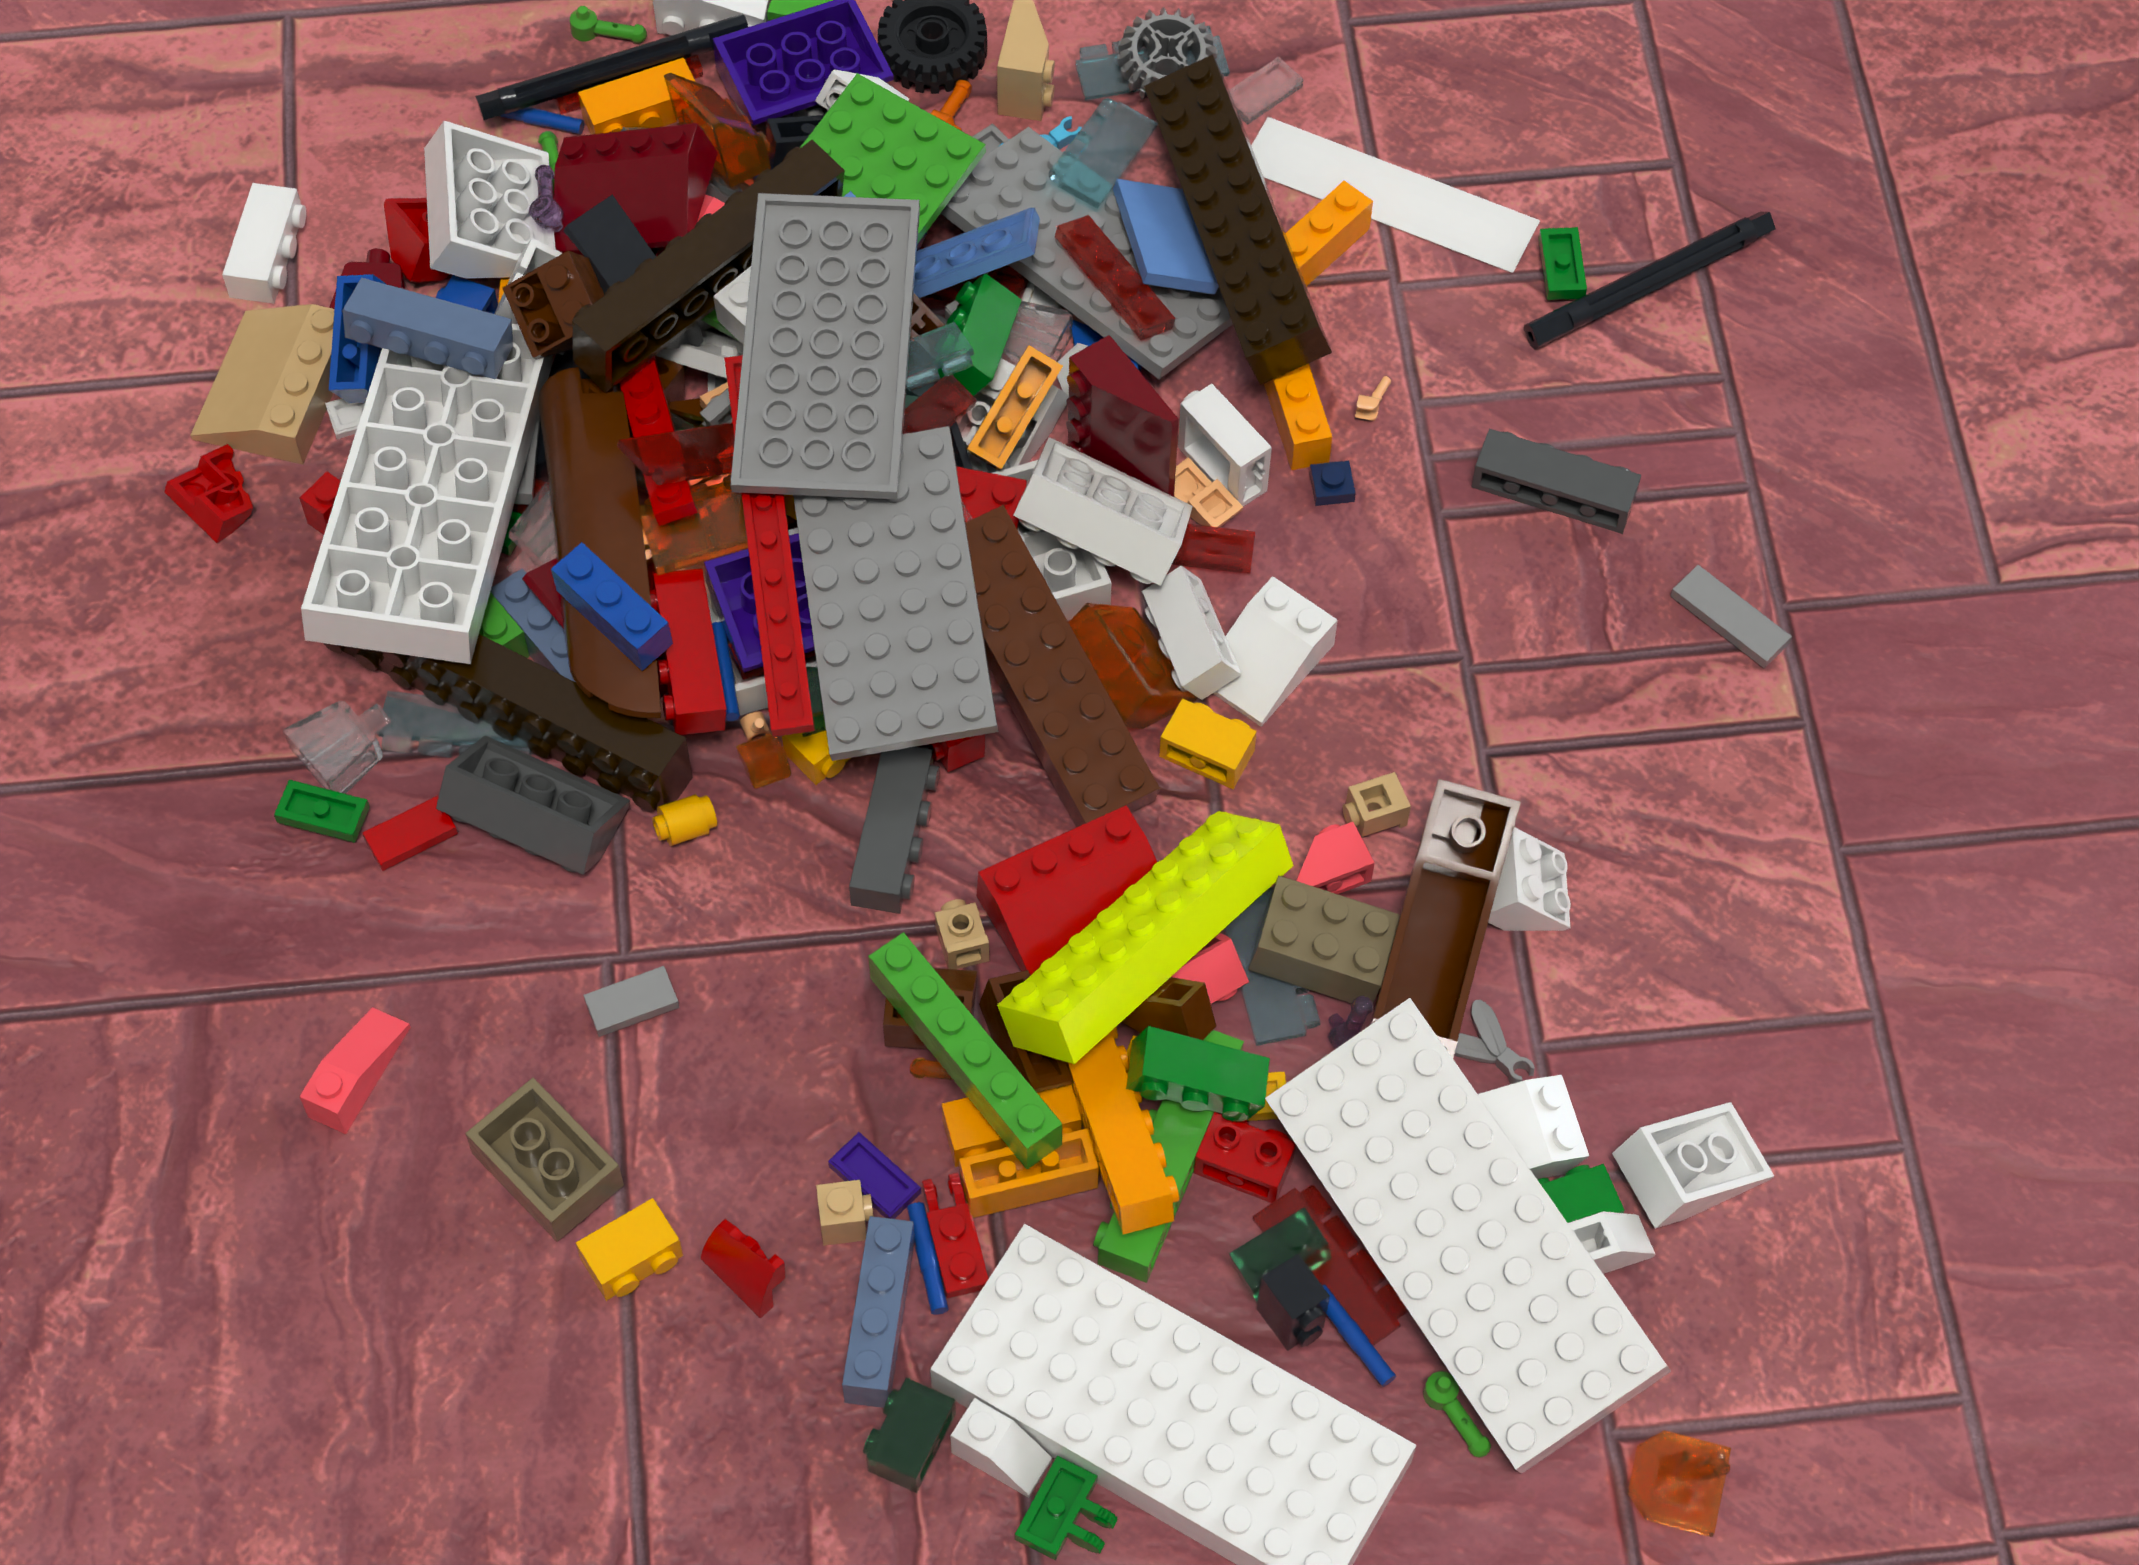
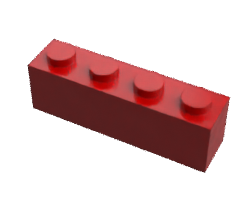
[650,568,726,735]

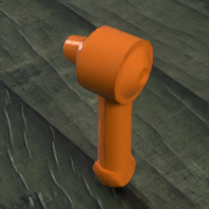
[930,80,972,131]

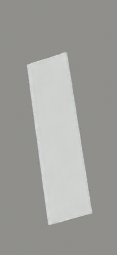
[1251,117,1540,273]

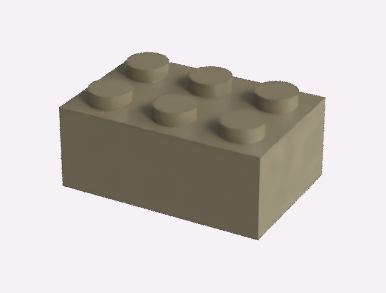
[1248,875,1400,1009]
[465,1078,624,1242]

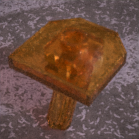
[1627,1430,1731,1537]

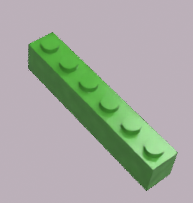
[868,932,1062,1169]
[1093,1030,1244,1283]

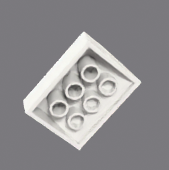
[424,121,555,279]
[1013,437,1193,586]

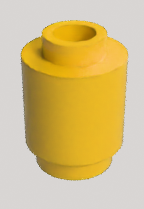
[652,794,718,846]

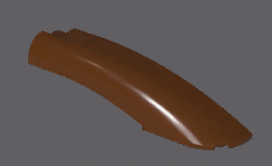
[539,367,661,718]
[1369,779,1521,1058]

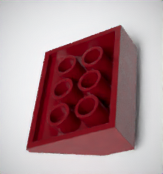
[554,123,718,255]
[1066,335,1179,497]

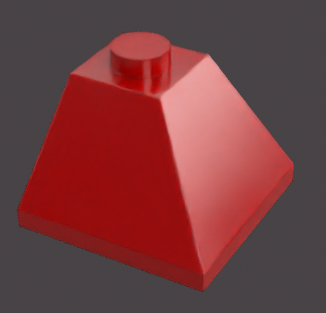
[384,198,450,283]

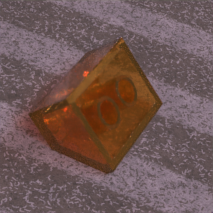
[664,73,771,188]
[640,474,748,575]
[1069,603,1198,729]

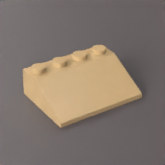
[190,304,335,464]

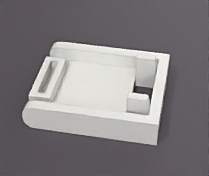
[656,330,744,378]

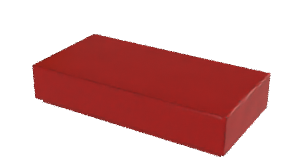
[362,795,458,871]

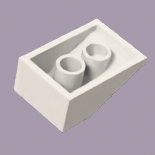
[1213,576,1338,727]
[1478,1075,1589,1179]
[1612,1102,1774,1229]

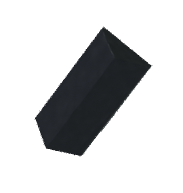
[563,195,704,349]

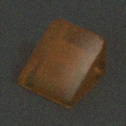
[736,733,791,788]

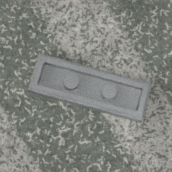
[1671,565,1792,668]

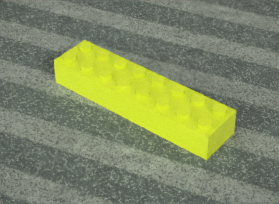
[997,811,1294,1064]

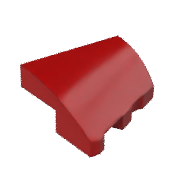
[164,444,253,543]
[701,1219,785,1318]

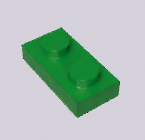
[1538,227,1587,300]
[274,780,370,843]

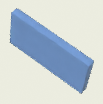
[1113,179,1219,294]
[914,207,1040,298]

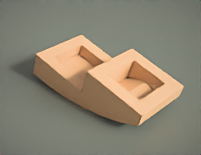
[1174,457,1243,532]

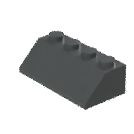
[436,735,630,875]

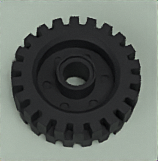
[878,0,987,94]

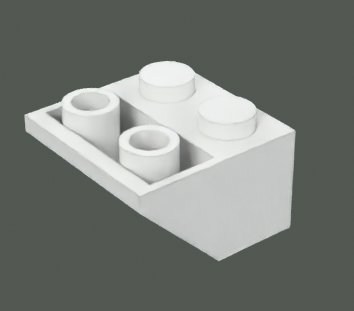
[1488,827,1571,931]

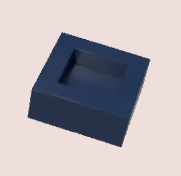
[1309,460,1356,506]

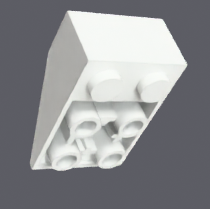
[957,358,1069,473]

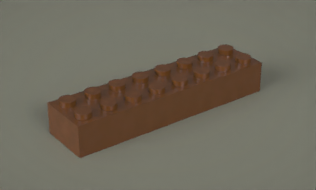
[965,505,1160,827]

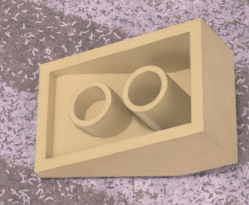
[997,0,1055,121]

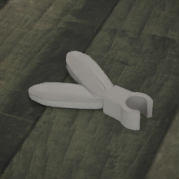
[1454,1000,1535,1084]

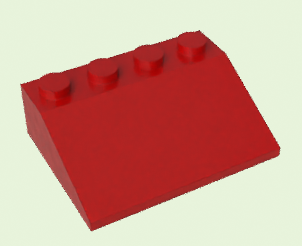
[976,805,1157,976]

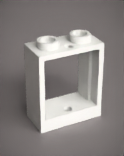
[1178,384,1272,506]

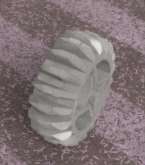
[1117,7,1218,100]

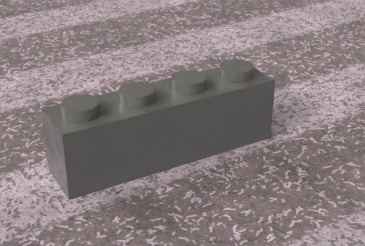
[1471,428,1641,534]
[849,746,940,914]

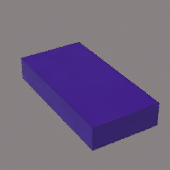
[828,1132,921,1219]

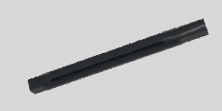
[475,14,748,120]
[1523,212,1776,349]

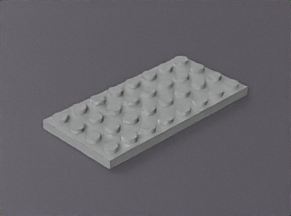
[940,127,1233,379]
[730,193,920,499]
[793,426,999,761]

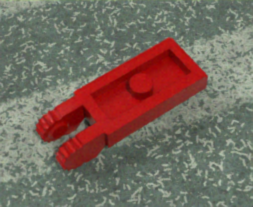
[922,1172,989,1299]

